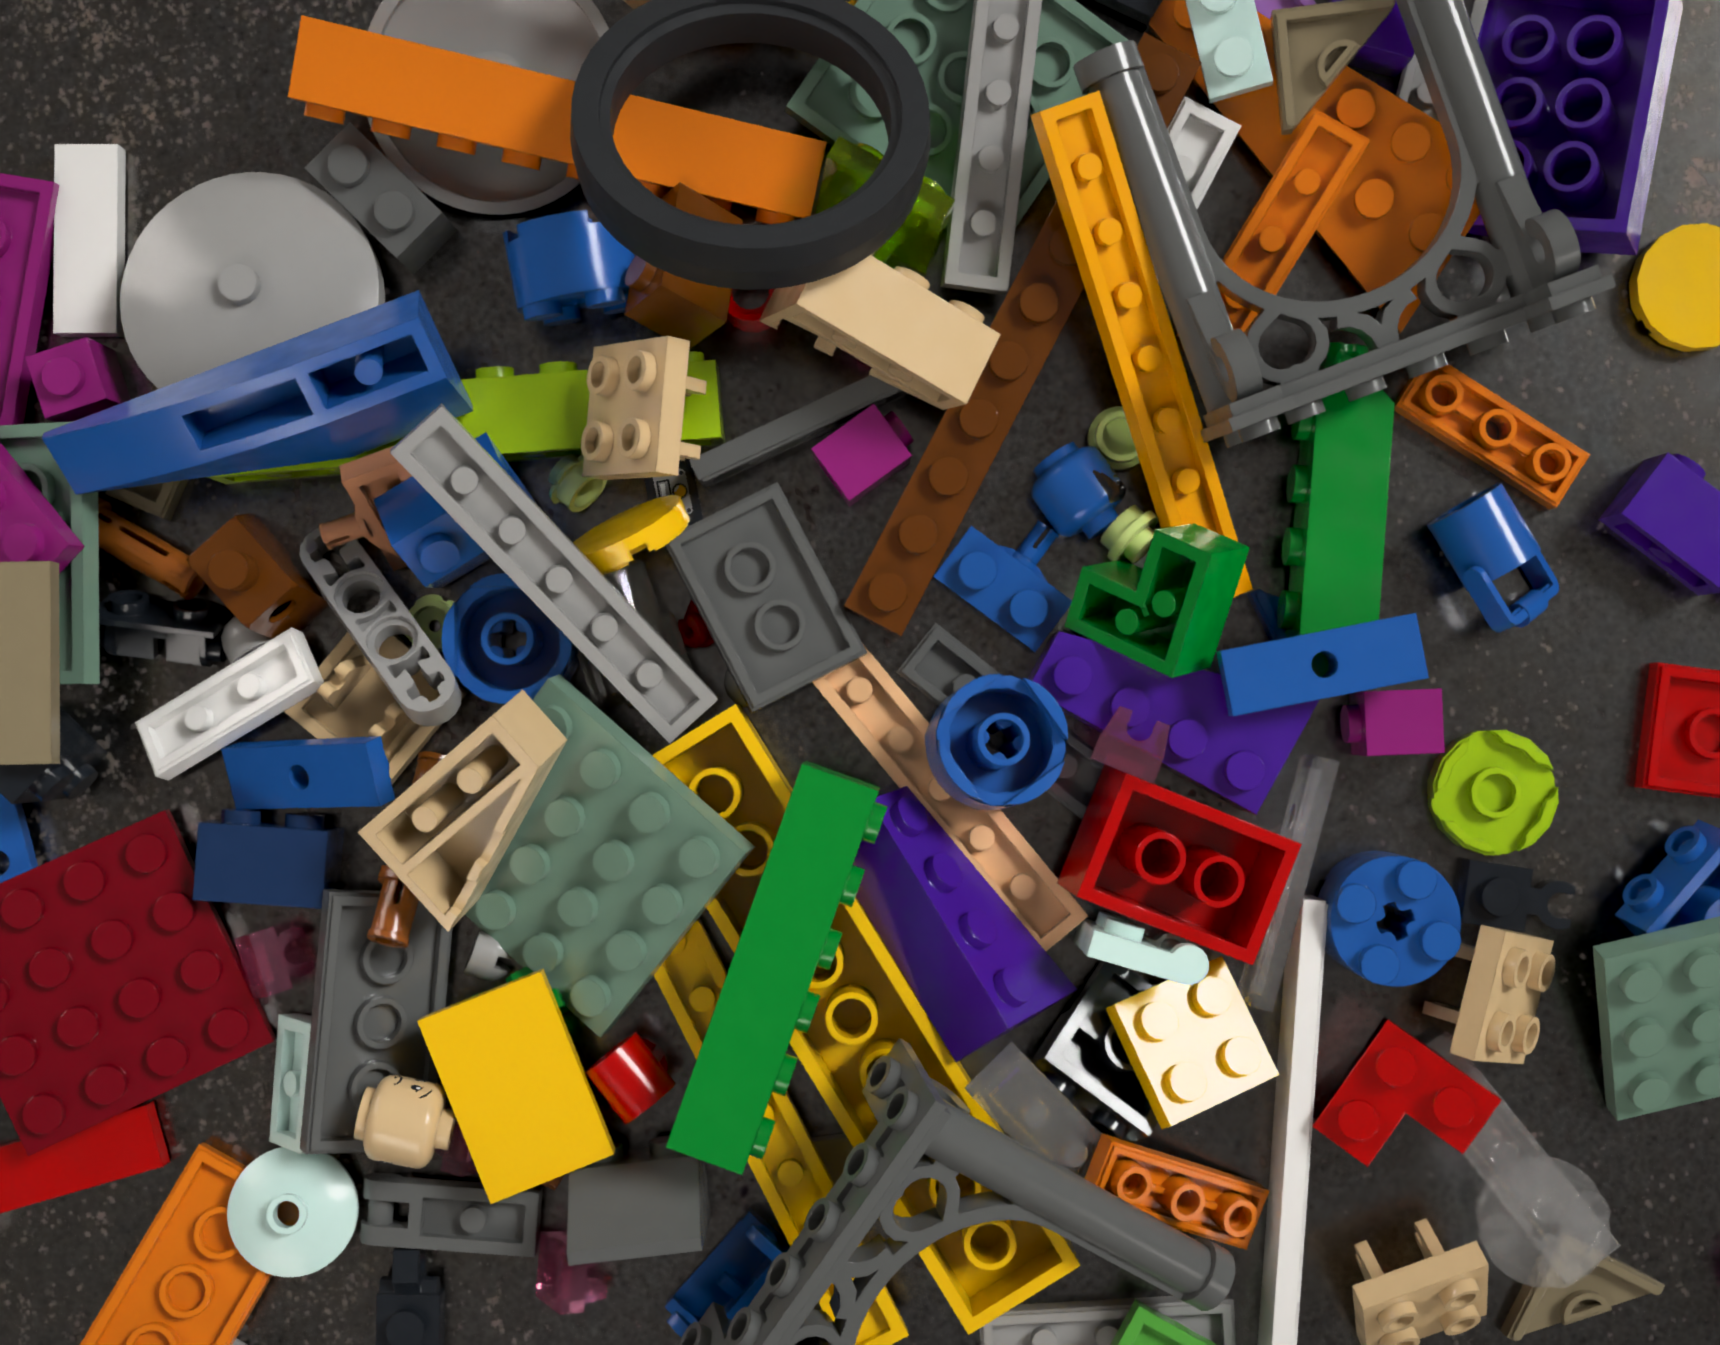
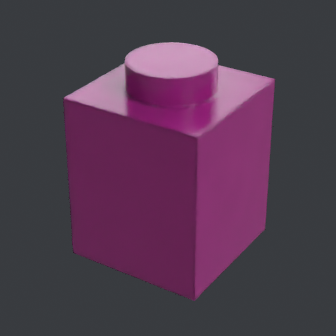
[25,337,131,422]
[811,403,914,507]
[1340,688,1445,756]

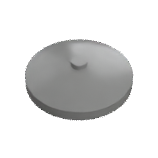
[367,0,609,215]
[120,172,385,389]

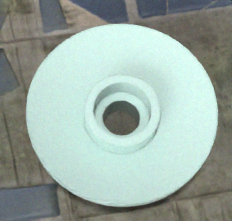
[227,1147,359,1277]

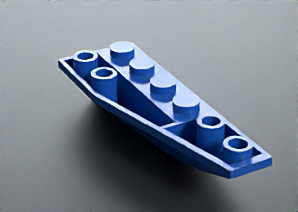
[42,290,473,495]

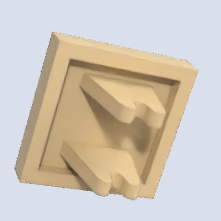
[581,336,707,480]
[284,612,467,785]
[1422,925,1555,1064]
[1352,1218,1489,1345]

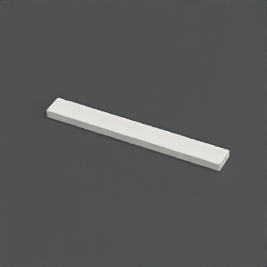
[1257,893,1328,1345]

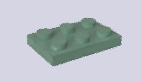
[1593,916,1720,1121]

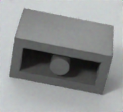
[305,122,458,275]

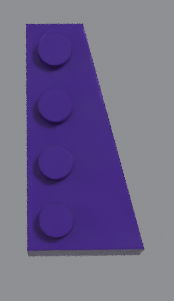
[1027,631,1319,815]
[853,786,1077,1062]

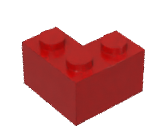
[1312,1019,1502,1167]

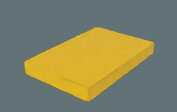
[417,969,616,1204]

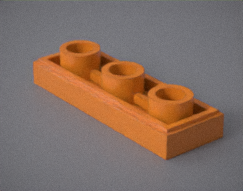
[1394,364,1591,510]
[1084,1133,1270,1250]

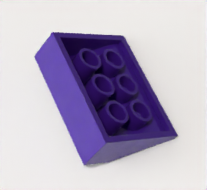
[1468,0,1683,256]

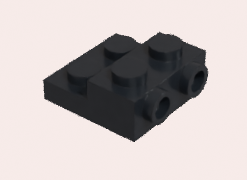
[1028,960,1158,1142]

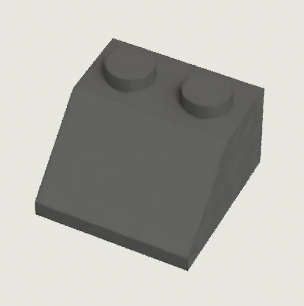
[567,1135,712,1266]

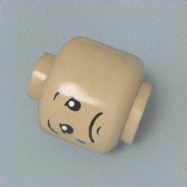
[354,1075,456,1169]

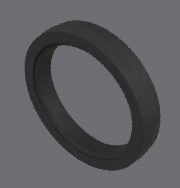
[570,0,931,290]

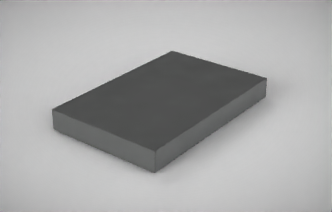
[664,482,867,714]

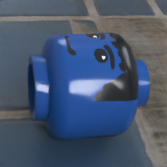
[1031,442,1126,540]

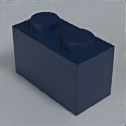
[193,808,344,909]

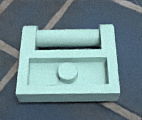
[1073,911,1209,985]

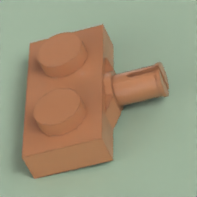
[319,446,412,571]

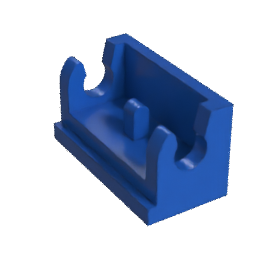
[665,1207,790,1338]

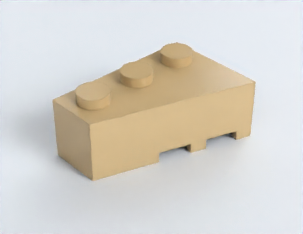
[759,253,1001,410]
[358,689,567,932]

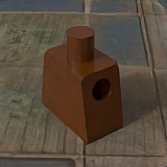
[186,513,329,639]

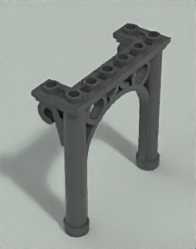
[1073,0,1616,448]
[679,1038,1236,1345]

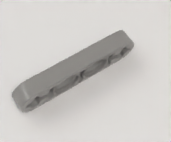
[299,528,462,726]

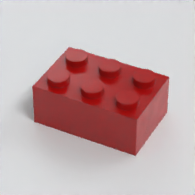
[1057,764,1302,965]

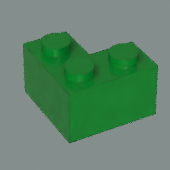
[1064,523,1250,678]

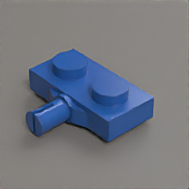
[933,520,1072,652]

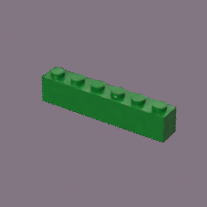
[666,761,888,1175]

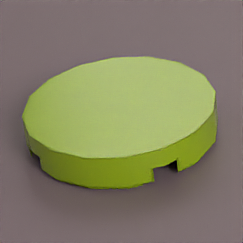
[1427,730,1559,856]

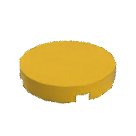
[1629,223,1720,352]
[573,495,690,575]

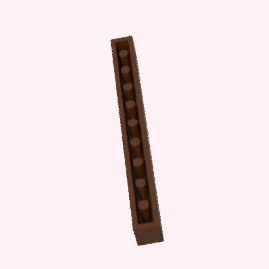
[844,32,1202,639]

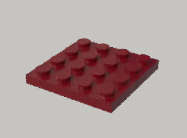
[0,809,277,1156]

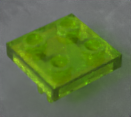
[816,136,955,273]

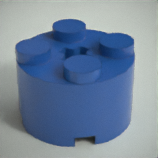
[503,210,635,326]
[441,573,582,704]
[925,674,1068,810]
[1318,850,1461,987]

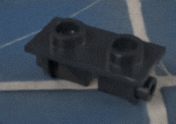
[99,590,234,667]

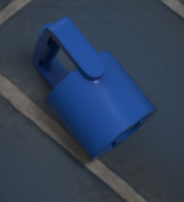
[1427,482,1559,633]

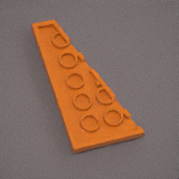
[1149,0,1480,334]

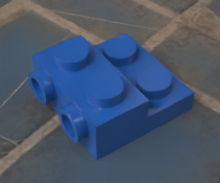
[1615,819,1720,936]

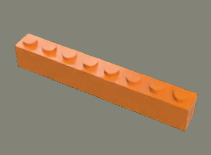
[288,15,827,224]

